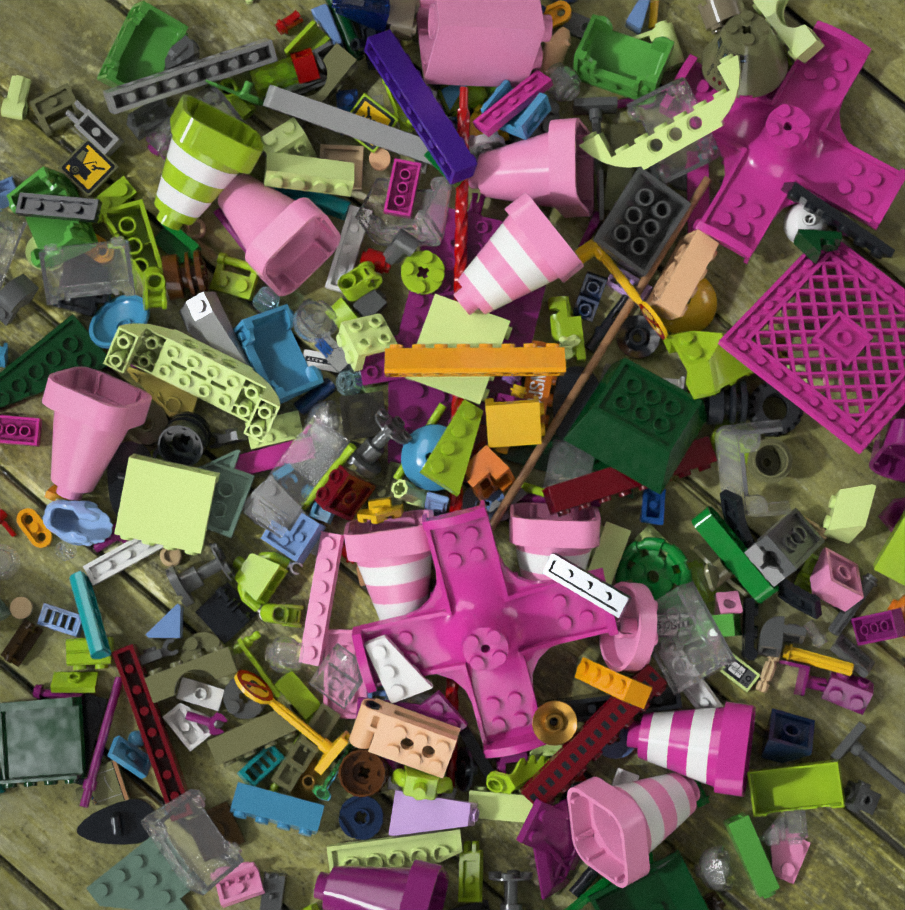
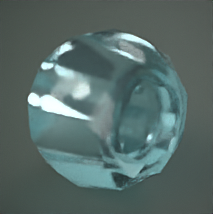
[253,286,280,313]
[336,369,363,397]

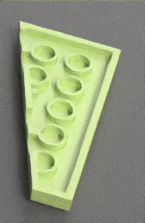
[327,828,463,872]

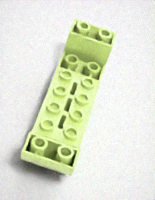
[579,54,741,170]
[103,323,280,443]

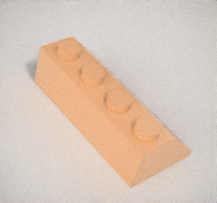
[646,229,719,320]

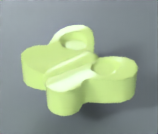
[559,335,580,359]

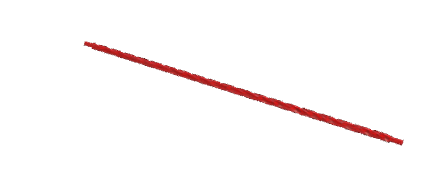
[446,87,470,788]

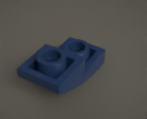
[573,271,608,322]

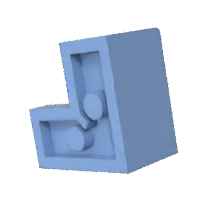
[260,513,326,564]

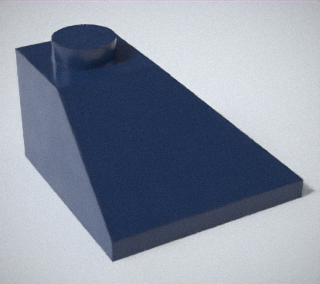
[761,708,815,764]

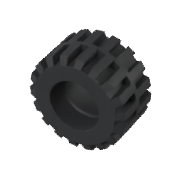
[747,382,804,437]

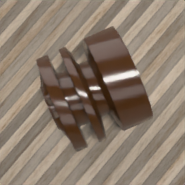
[162,250,209,301]
[338,749,390,797]

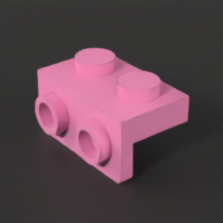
[212,862,265,908]

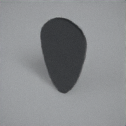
[553,366,599,442]
[107,441,151,517]
[77,799,157,845]

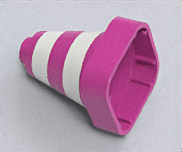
[627,701,756,797]

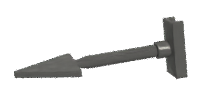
[573,97,618,221]
[830,721,905,794]

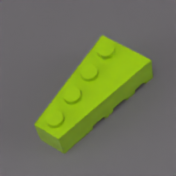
[100,199,166,287]

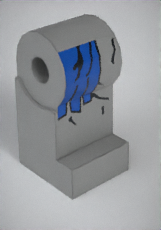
[314,333,351,375]

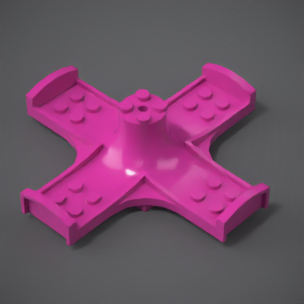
[659,20,905,264]
[352,500,619,758]

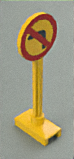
[574,238,669,340]
[234,670,351,775]

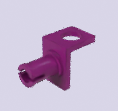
[779,660,827,696]

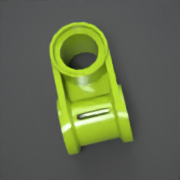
[338,261,383,301]
[143,266,167,311]
[260,603,304,628]

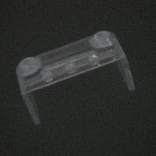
[715,420,791,517]

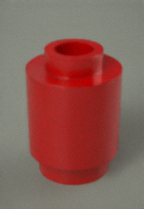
[360,248,392,274]

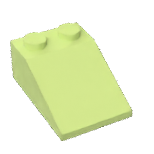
[823,484,876,544]

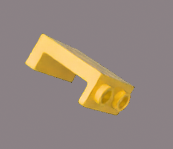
[485,396,545,448]

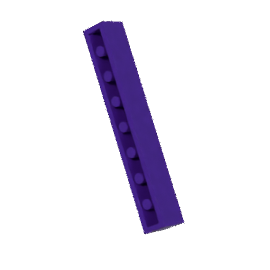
[364,29,478,185]

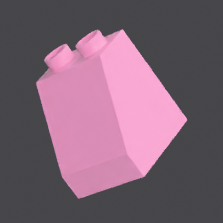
[416,0,553,88]

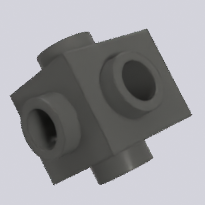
[844,780,881,815]

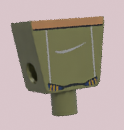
[75,760,132,806]

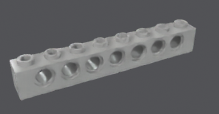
[103,38,278,114]

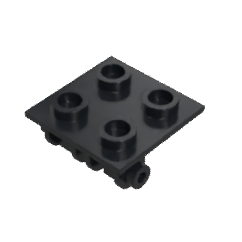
[195,582,257,644]

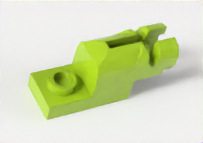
[548,296,586,363]

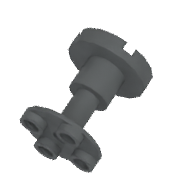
[342,408,412,479]
[165,542,236,607]
[489,870,533,910]

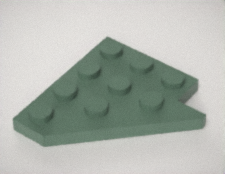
[198,450,255,538]
[86,831,199,910]

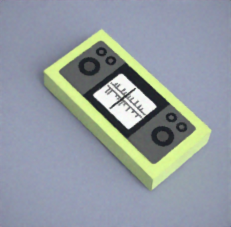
[712,648,760,692]

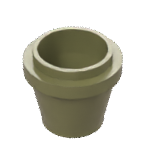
[747,439,793,483]

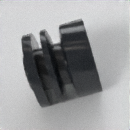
[704,379,749,425]
[157,411,212,466]

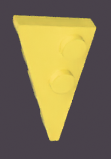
[126,366,199,417]

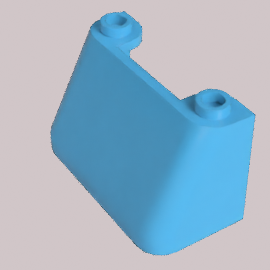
[233,304,324,404]

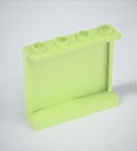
[405,294,512,406]
[114,454,220,555]

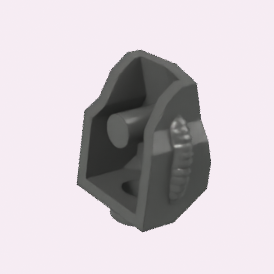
[165,35,200,70]

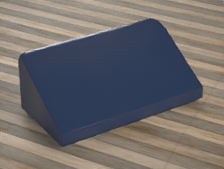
[294,377,337,416]

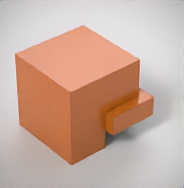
[465,445,516,501]

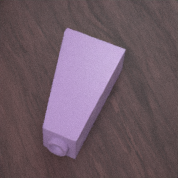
[389,790,479,836]

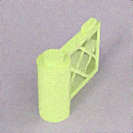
[633,20,685,71]

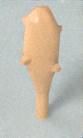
[539,27,571,77]

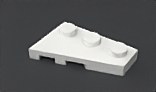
[364,634,433,704]

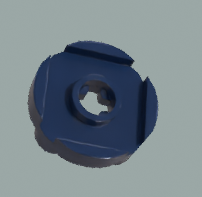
[339,796,383,840]

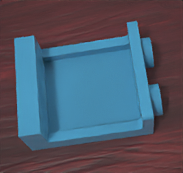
[481,80,552,140]

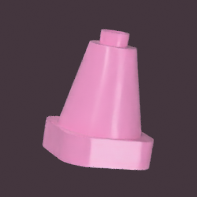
[468,118,594,218]
[218,174,341,296]
[42,367,152,500]

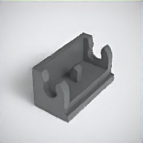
[126,97,174,141]
[260,871,287,910]

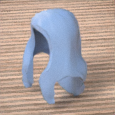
[43,500,113,546]

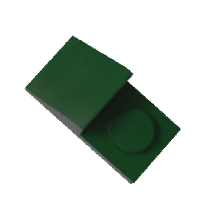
[793,229,842,263]

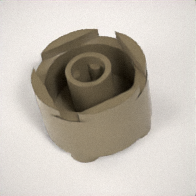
[383,0,420,41]
[697,0,746,35]

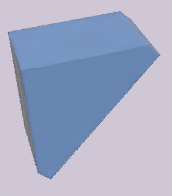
[145,604,184,638]

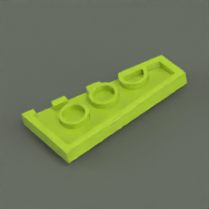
[419,399,483,496]

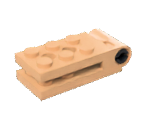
[349,698,461,778]

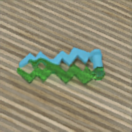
[312,743,354,801]

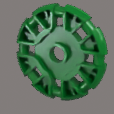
[615,537,692,613]

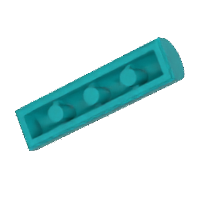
[272,187,351,220]
[69,570,111,659]

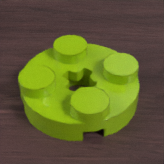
[401,250,445,295]

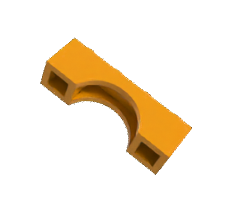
[575,657,652,709]

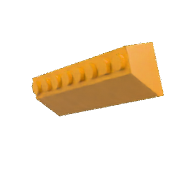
[384,343,566,377]

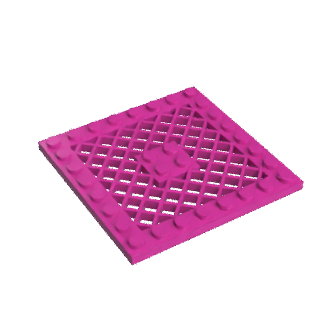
[718,230,905,455]

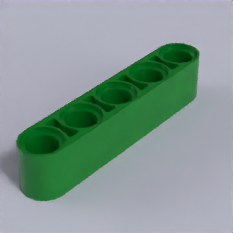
[691,506,779,604]

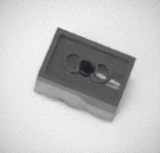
[744,507,825,587]

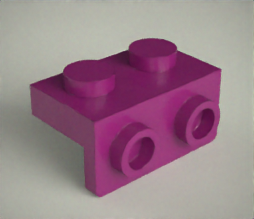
[821,671,874,715]

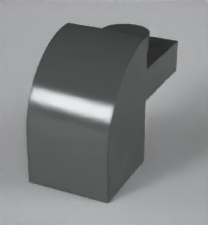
[0,274,39,326]
[757,616,806,658]

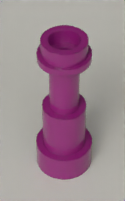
[33,684,85,705]

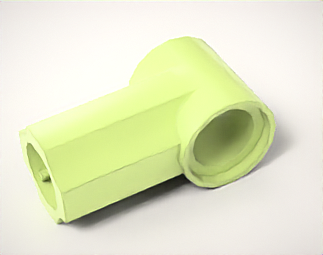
[1,75,31,121]
[391,479,429,509]

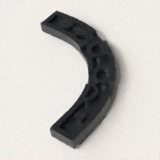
[720,489,822,620]

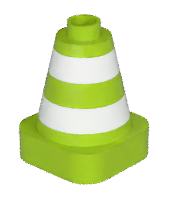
[154,95,263,230]

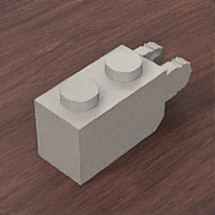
[65,100,124,157]

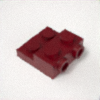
[314,465,376,521]

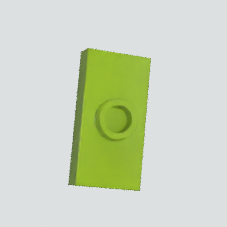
[51,672,99,693]

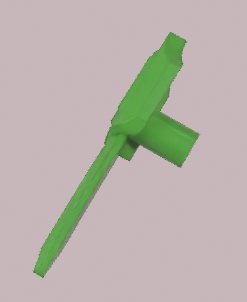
[205,79,264,107]

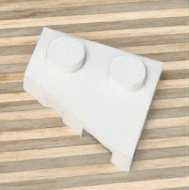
[162,703,224,752]

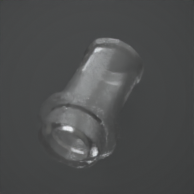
[802,619,828,649]

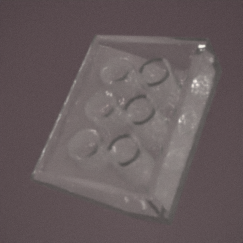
[652,581,736,695]

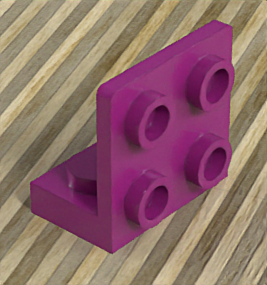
[360,335,405,389]

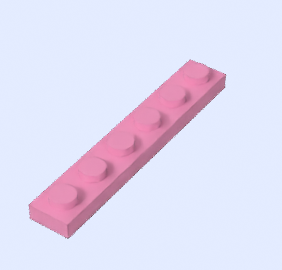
[299,531,344,666]

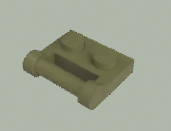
[29,83,84,137]

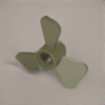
[694,543,749,597]

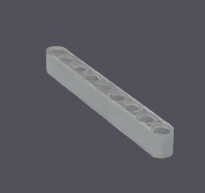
[263,85,433,166]

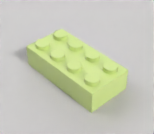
[245,410,305,451]

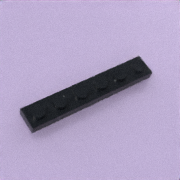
[781,182,895,259]

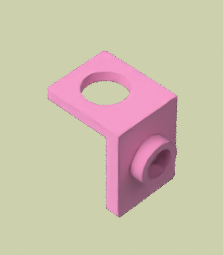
[714,591,743,615]

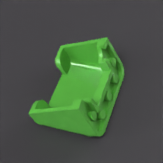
[97,1,188,87]
[573,14,675,104]
[6,166,98,269]

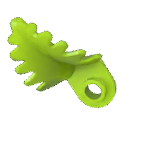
[486,755,550,795]

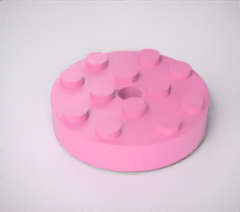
[599,582,658,673]

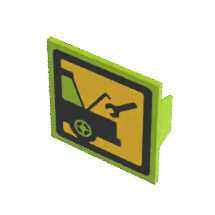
[350,93,399,153]

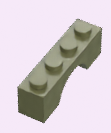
[286,43,358,129]
[144,644,240,703]

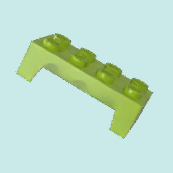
[747,759,846,817]

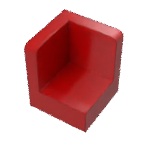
[290,47,320,84]

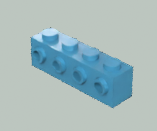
[230,782,325,837]

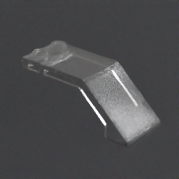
[244,415,350,538]

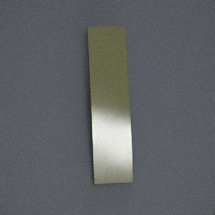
[270,703,341,793]

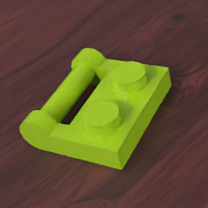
[209,252,259,301]

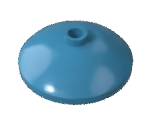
[89,294,150,349]
[401,424,447,491]

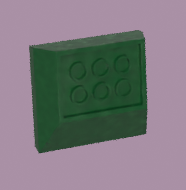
[563,357,708,495]
[588,849,709,910]

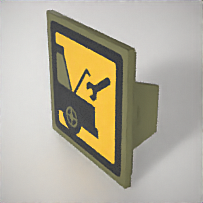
[58,139,119,198]

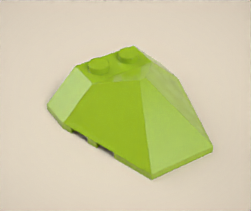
[662,331,755,399]

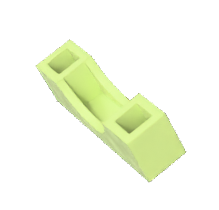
[752,0,825,63]

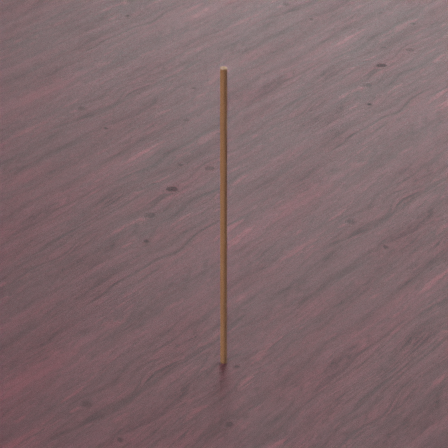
[490,176,712,532]

